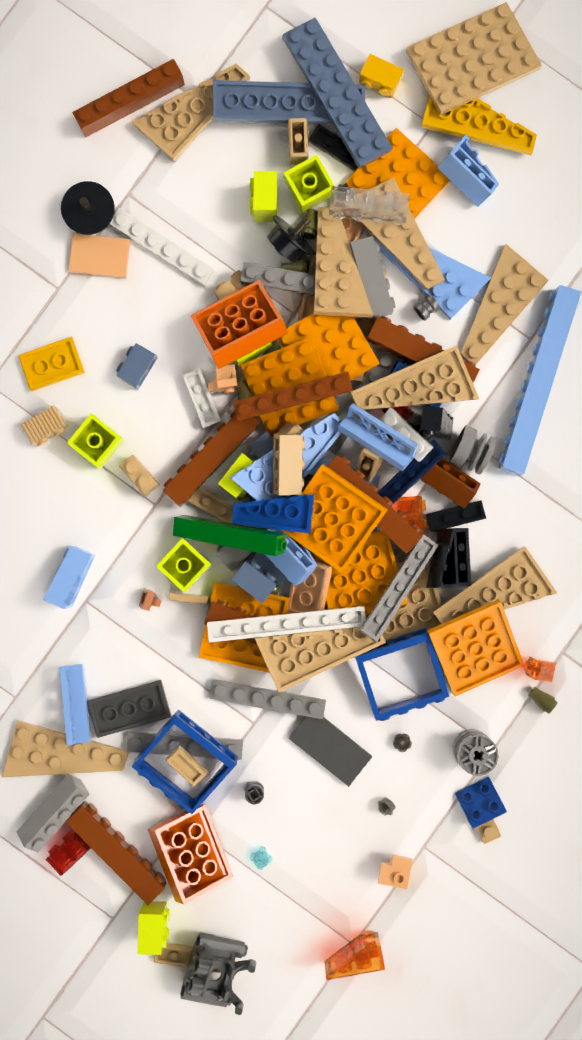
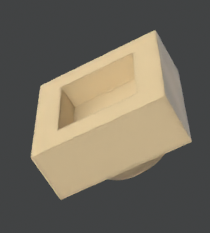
[476,819,502,845]

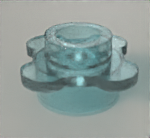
[250,846,273,870]

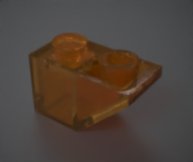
[397,496,427,535]
[524,656,556,682]

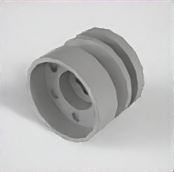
[449,425,496,475]
[452,729,499,776]

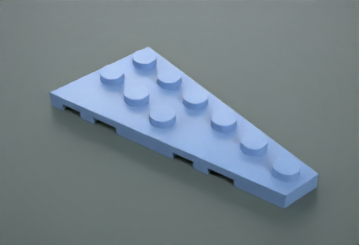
[373,237,491,320]
[229,412,342,500]

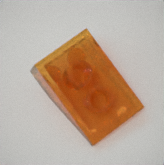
[324,930,385,980]

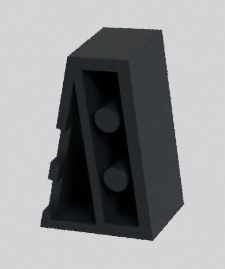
[414,405,454,440]
[426,528,471,588]

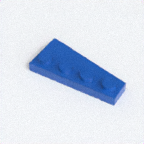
[232,493,315,534]

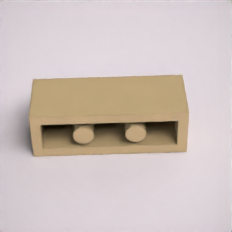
[273,434,305,495]

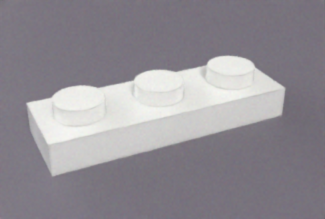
[182,368,221,429]
[380,407,433,462]

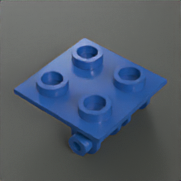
[455,777,507,829]

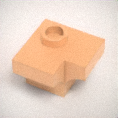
[208,364,238,394]
[378,854,413,889]

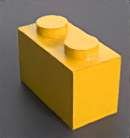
[359,54,404,98]

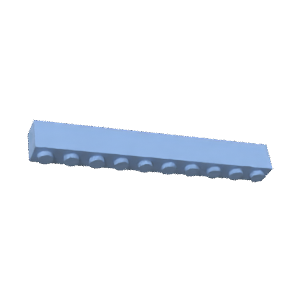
[498,285,582,475]

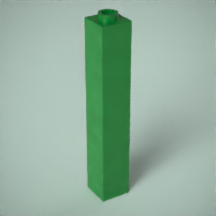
[173,515,287,556]

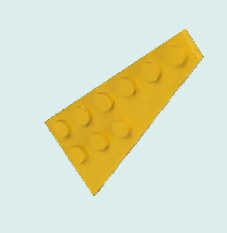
[421,96,537,155]

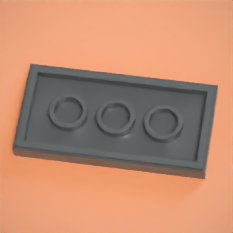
[87,679,172,738]
[289,716,373,787]

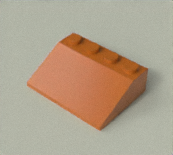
[190,280,288,369]
[147,804,234,905]

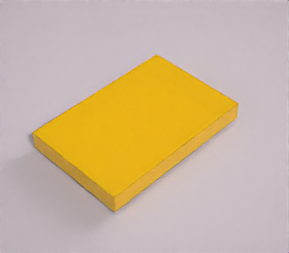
[18,336,85,392]

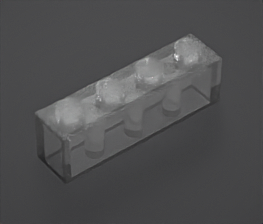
[329,186,410,225]

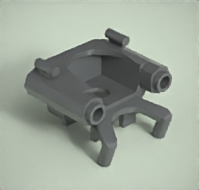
[180,932,257,1015]

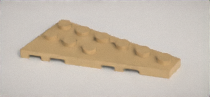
[131,63,250,161]
[342,178,445,290]
[314,207,373,318]
[460,244,549,365]
[350,345,480,410]
[432,546,557,625]
[254,627,386,692]
[2,720,129,778]

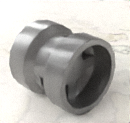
[413,294,440,321]
[245,781,264,805]

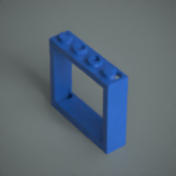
[355,628,450,721]
[132,709,238,814]

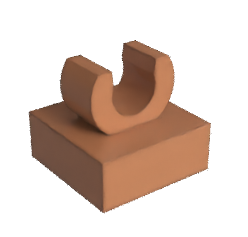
[139,588,162,611]

